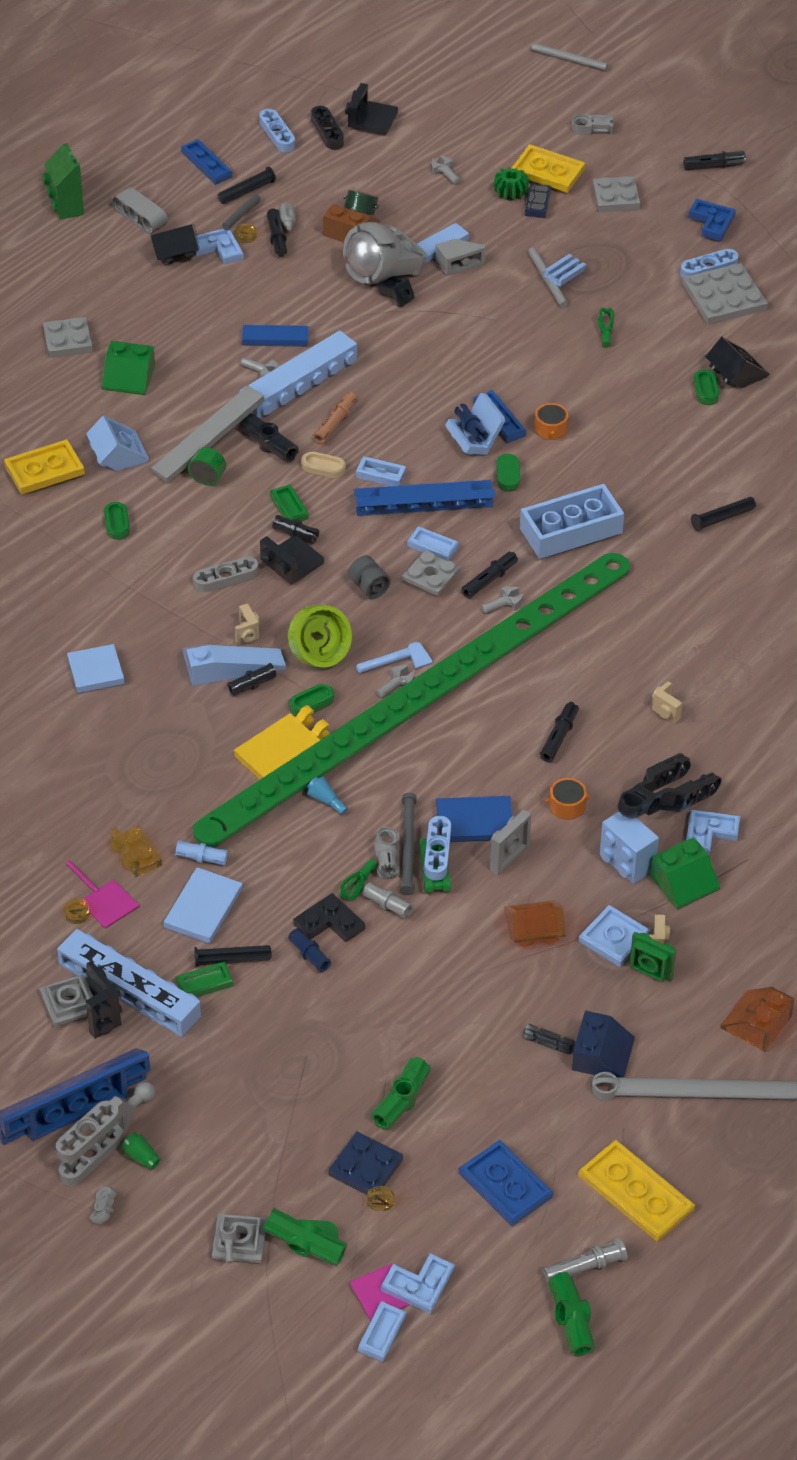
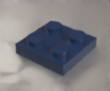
[328,1131,403,1199]

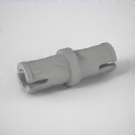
[363,882,413,918]

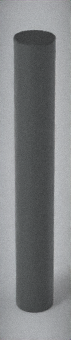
[222,194,261,230]

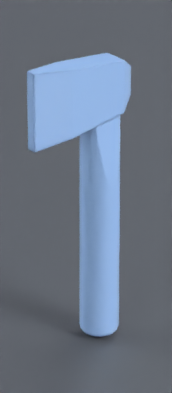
[356,642,433,673]

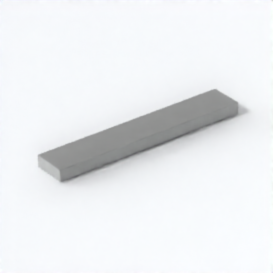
[151,385,265,483]

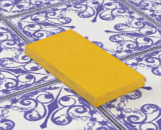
[578,1139,695,1243]

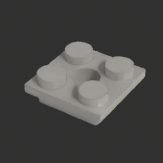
[402,551,460,596]
[39,974,93,1027]
[212,1214,267,1263]

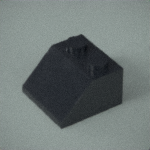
[150,224,200,263]
[705,336,770,388]

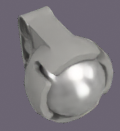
[343,222,427,285]

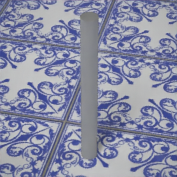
[531,43,608,71]
[528,247,568,308]

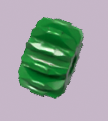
[493,167,529,201]

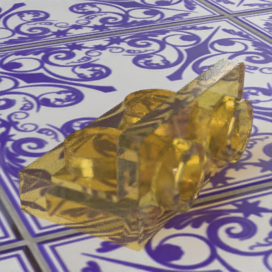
[109,826,162,877]

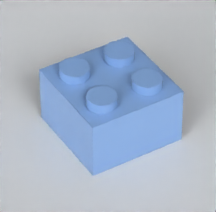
[600,812,659,884]

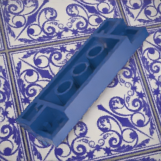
[354,480,495,516]
[0,1048,150,1145]

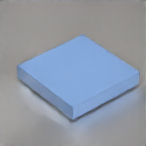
[67,644,124,693]
[578,905,650,967]

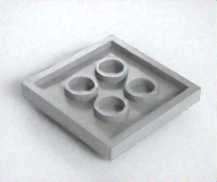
[682,263,768,324]

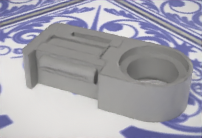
[572,115,613,135]

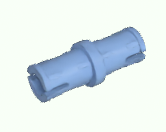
[175,840,228,866]

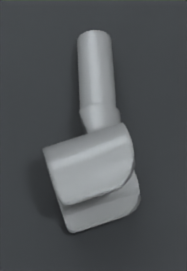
[220,1223,237,1264]

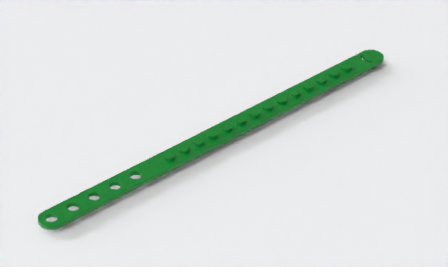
[193,553,630,846]

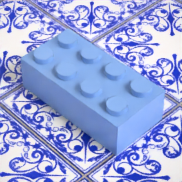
[520,484,624,559]

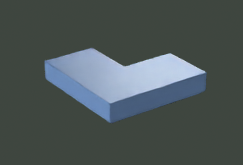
[195,229,244,264]
[686,809,741,856]
[381,1253,455,1314]

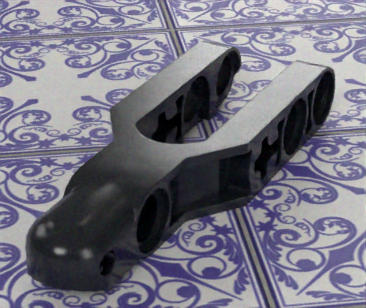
[617,753,722,818]

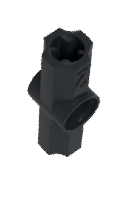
[239,413,299,463]

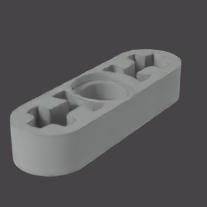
[193,557,258,593]

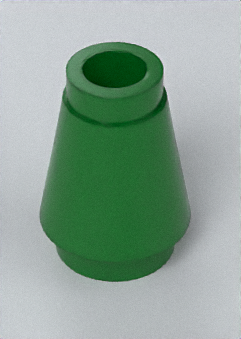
[121,1132,161,1171]

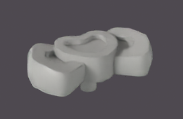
[89,1187,117,1225]

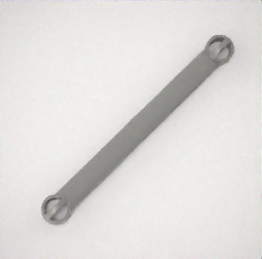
[592,1072,797,1101]

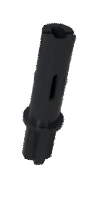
[683,151,746,170]
[267,208,287,257]
[461,551,518,599]
[540,701,579,763]

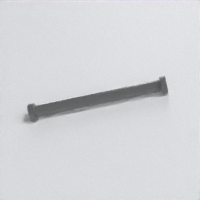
[399,793,417,895]

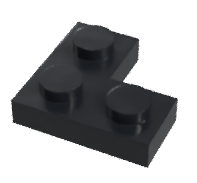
[293,893,365,942]

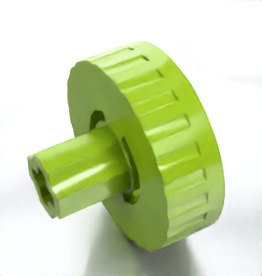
[288,605,352,667]

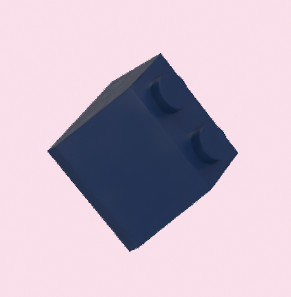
[572,1010,635,1078]

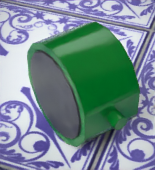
[188,447,226,486]

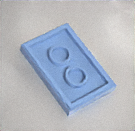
[164,867,243,944]

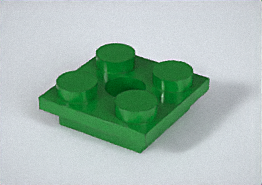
[630,932,676,982]

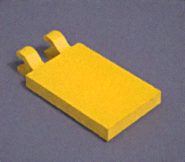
[234,705,330,779]

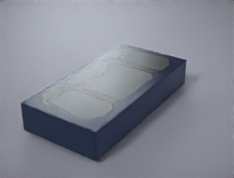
[525,183,551,218]

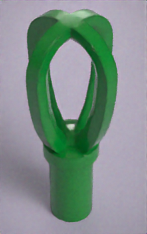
[598,308,614,348]
[339,859,377,901]

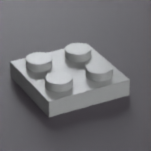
[592,176,640,212]
[43,317,93,358]
[490,809,531,875]

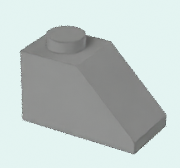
[435,239,485,276]

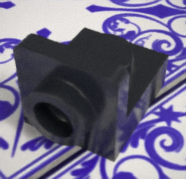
[377,276,415,307]

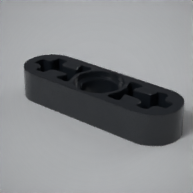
[311,106,344,150]

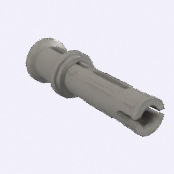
[543,1237,628,1283]

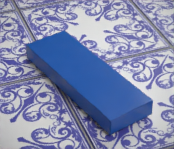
[181,139,233,185]
[242,325,308,346]
[473,390,526,443]

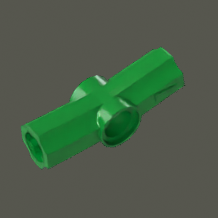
[371,1057,431,1130]
[262,1208,347,1267]
[548,1272,595,1356]

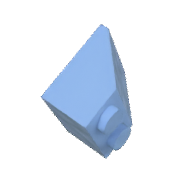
[86,415,150,471]

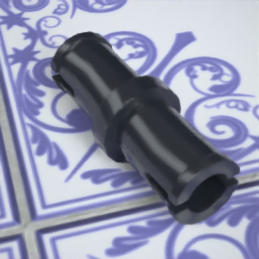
[272,515,320,543]
[227,663,277,696]

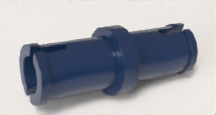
[454,404,488,443]
[288,928,331,972]

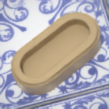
[301,452,346,478]

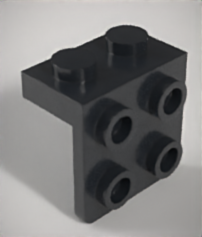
[345,83,398,134]
[260,536,324,585]
[86,960,122,1039]

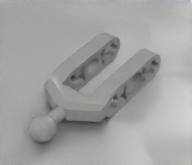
[56,1082,156,1186]

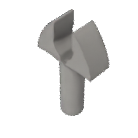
[432,155,460,184]
[241,357,279,378]
[482,587,524,613]
[377,665,415,698]

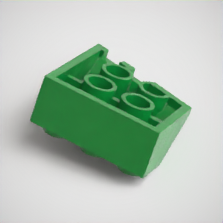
[42,143,84,220]

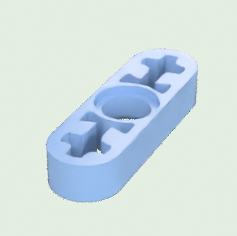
[259,109,295,152]
[680,249,738,277]
[424,816,451,880]

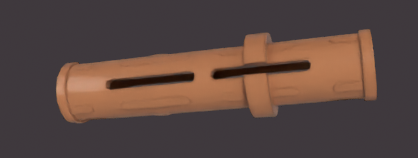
[312,391,358,445]

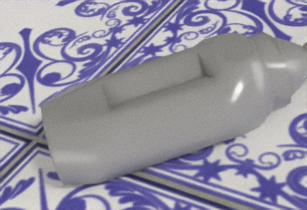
[279,203,296,231]

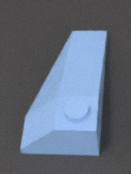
[182,644,286,686]

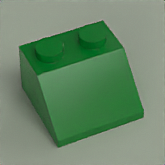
[102,341,155,395]
[650,837,720,909]

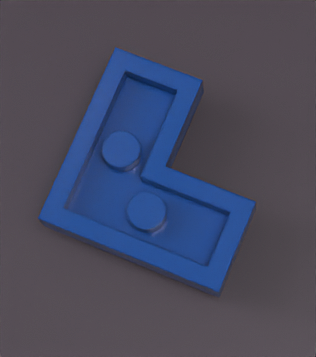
[688,199,736,241]

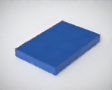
[436,796,512,842]
[459,1140,553,1227]

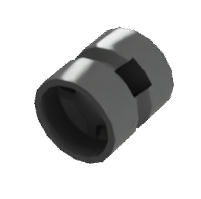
[348,555,391,599]

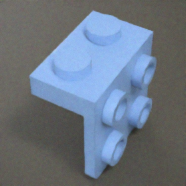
[445,393,505,455]

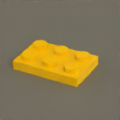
[511,144,586,193]
[4,439,85,495]

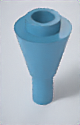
[307,776,348,815]

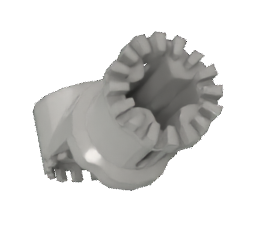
[374,827,400,880]

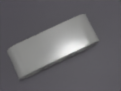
[112,187,168,233]

